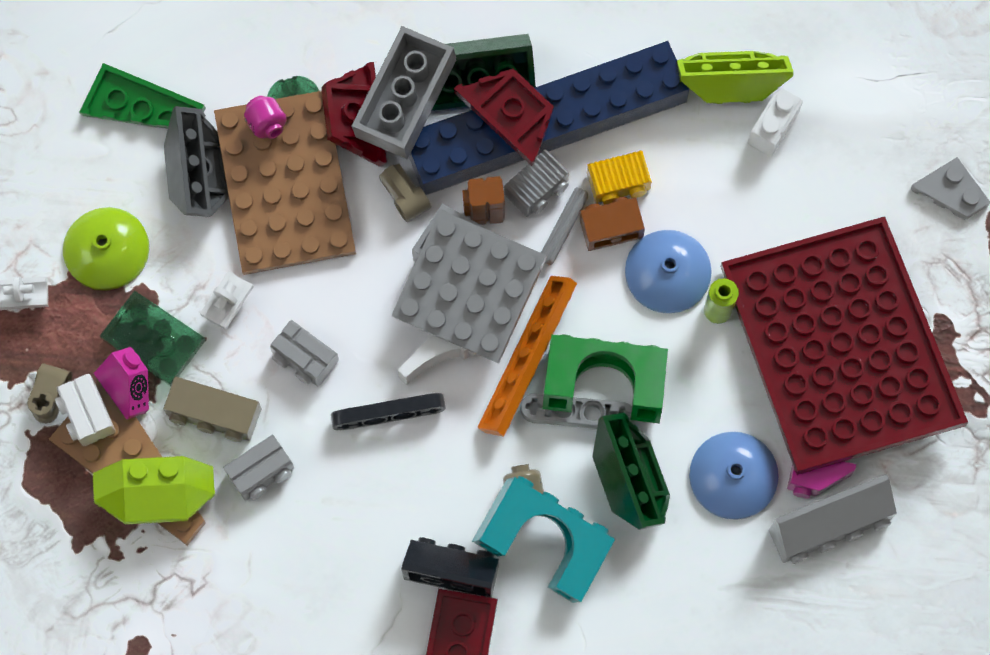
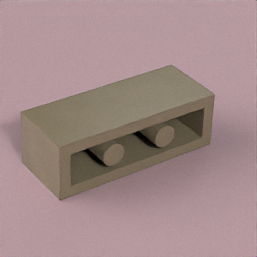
[163,376,262,442]

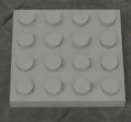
[391,209,547,364]

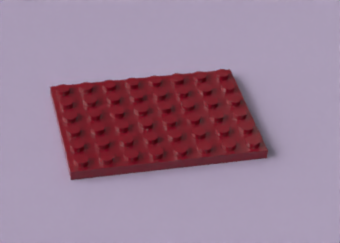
[720,216,968,475]

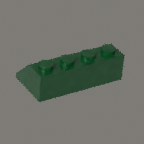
[431,34,536,111]

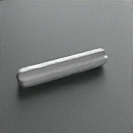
[541,187,588,265]

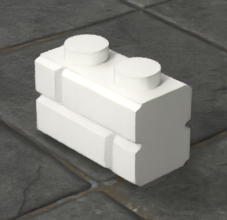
[747,87,804,157]
[55,374,116,446]

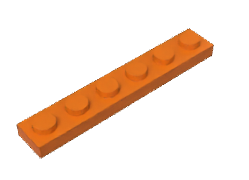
[477,275,577,437]

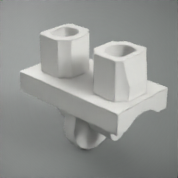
[200,270,254,330]
[0,277,49,310]

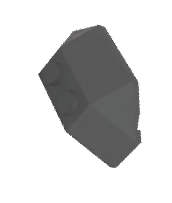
[164,106,229,217]

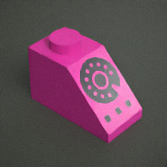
[93,347,149,419]
[787,461,857,499]

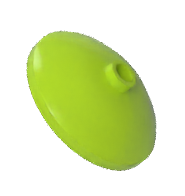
[63,207,150,290]

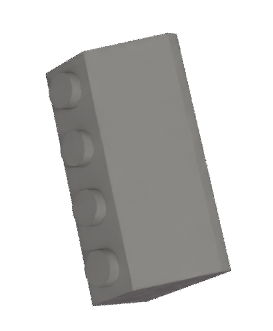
[768,474,897,564]

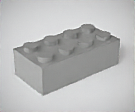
[352,26,456,159]

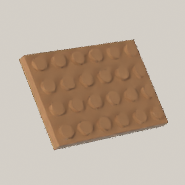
[214,91,356,275]

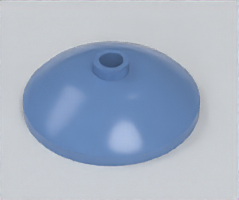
[625,230,712,313]
[689,432,779,519]

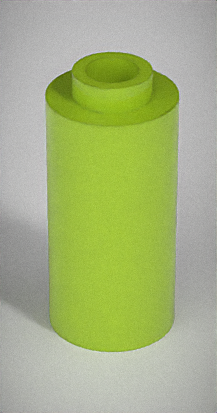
[704,278,739,324]

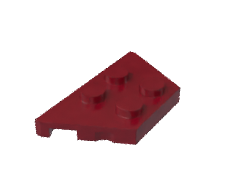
[321,62,387,167]
[454,69,554,166]

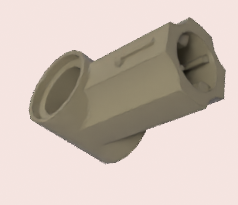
[379,163,432,223]

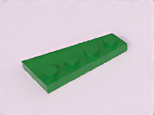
[79,63,206,129]

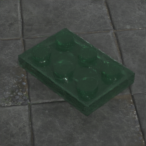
[100,290,206,387]

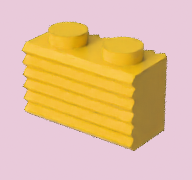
[586,150,652,205]

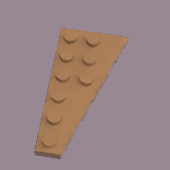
[49,380,206,546]

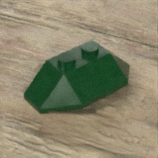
[592,413,670,530]

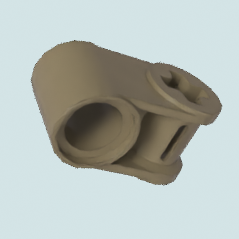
[27,363,72,424]

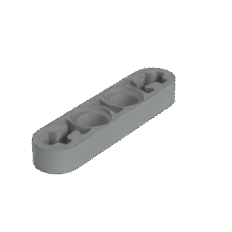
[521,394,634,429]

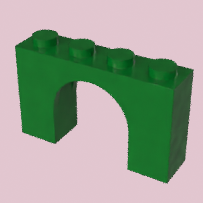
[542,334,668,424]

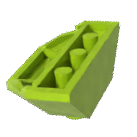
[677,51,794,104]
[93,456,215,525]

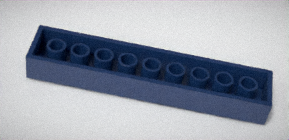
[409,41,690,195]

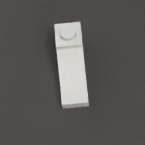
[397,335,476,385]

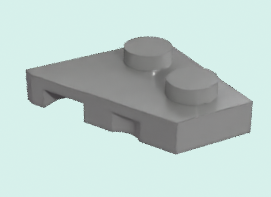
[911,157,990,220]

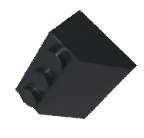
[401,537,499,598]

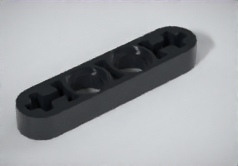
[330,393,446,430]

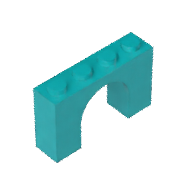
[472,476,615,603]

